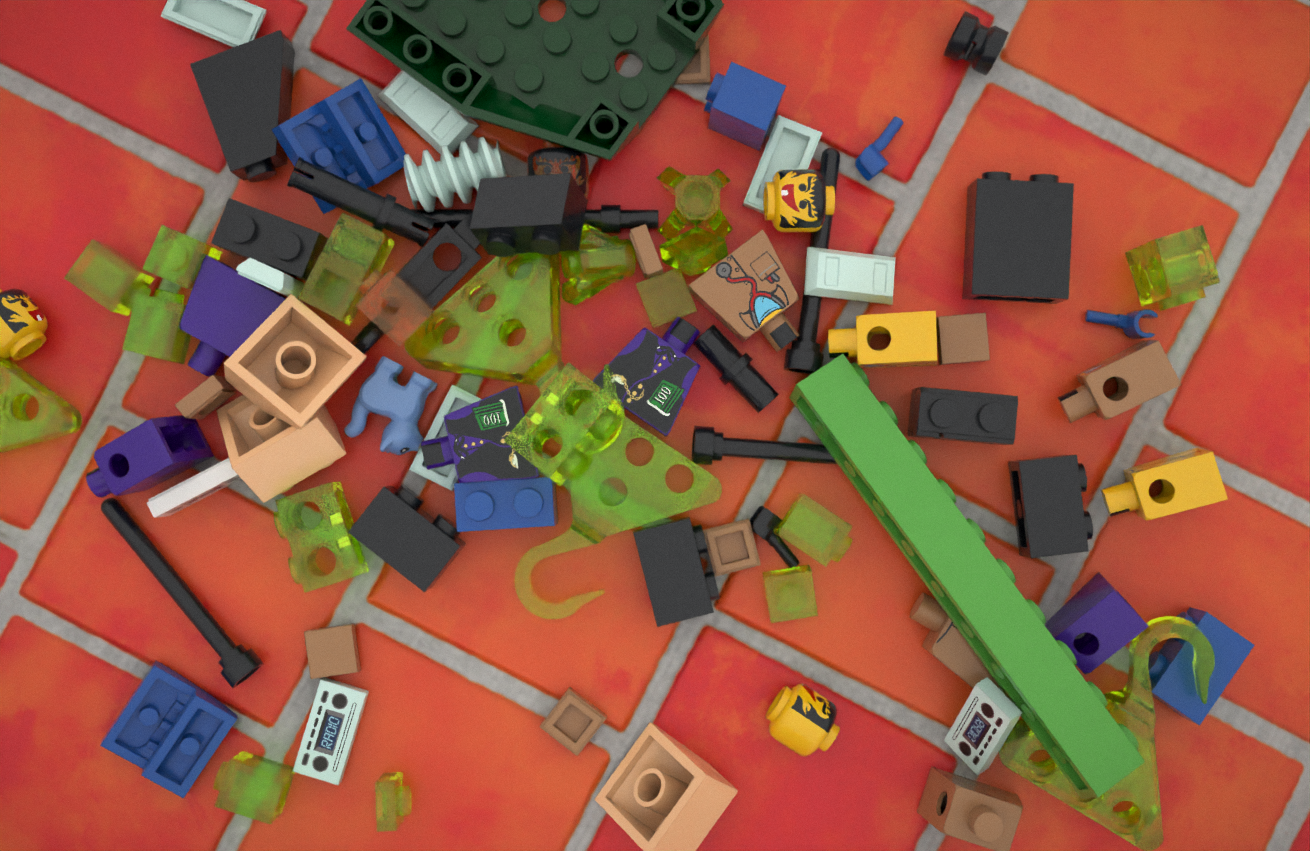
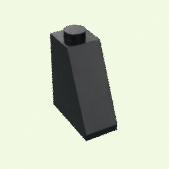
[190,30,295,182]

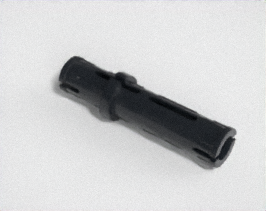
[287,157,435,247]

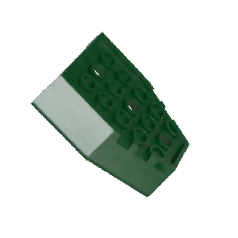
[346,0,724,161]

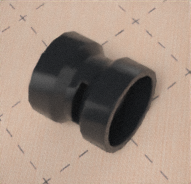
[943,11,1009,76]

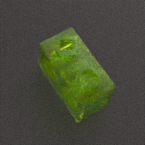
[1125,225,1220,311]
[504,362,623,486]
[274,482,369,593]

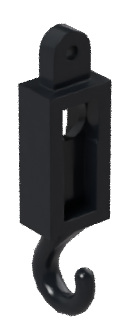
[351,211,482,354]

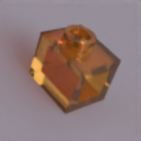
[355,267,434,347]

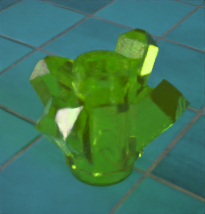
[656,166,733,242]
[559,223,636,306]

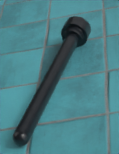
[784,148,840,374]
[692,426,837,465]
[101,498,264,688]

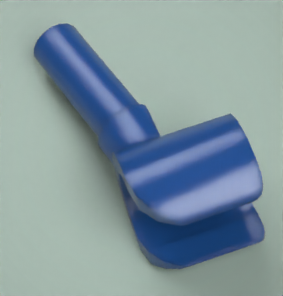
[855,116,904,181]
[1085,310,1158,339]

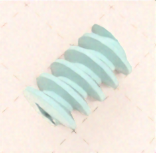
[403,136,507,213]

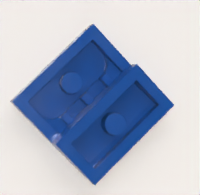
[271,78,406,214]
[100,660,238,798]

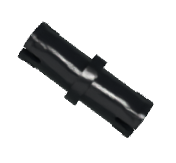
[693,325,778,413]

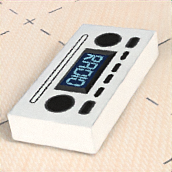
[147,458,241,518]

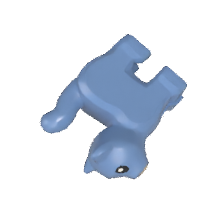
[344,356,438,455]

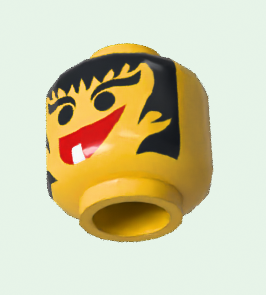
[763,169,835,232]
[0,289,48,360]
[765,683,840,757]

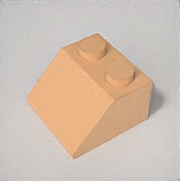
[224,294,367,430]
[216,395,347,503]
[594,722,738,851]

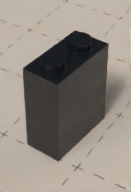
[962,172,1074,304]

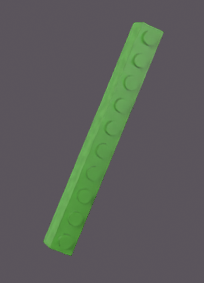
[789,354,1145,799]

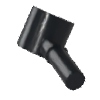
[750,506,800,569]

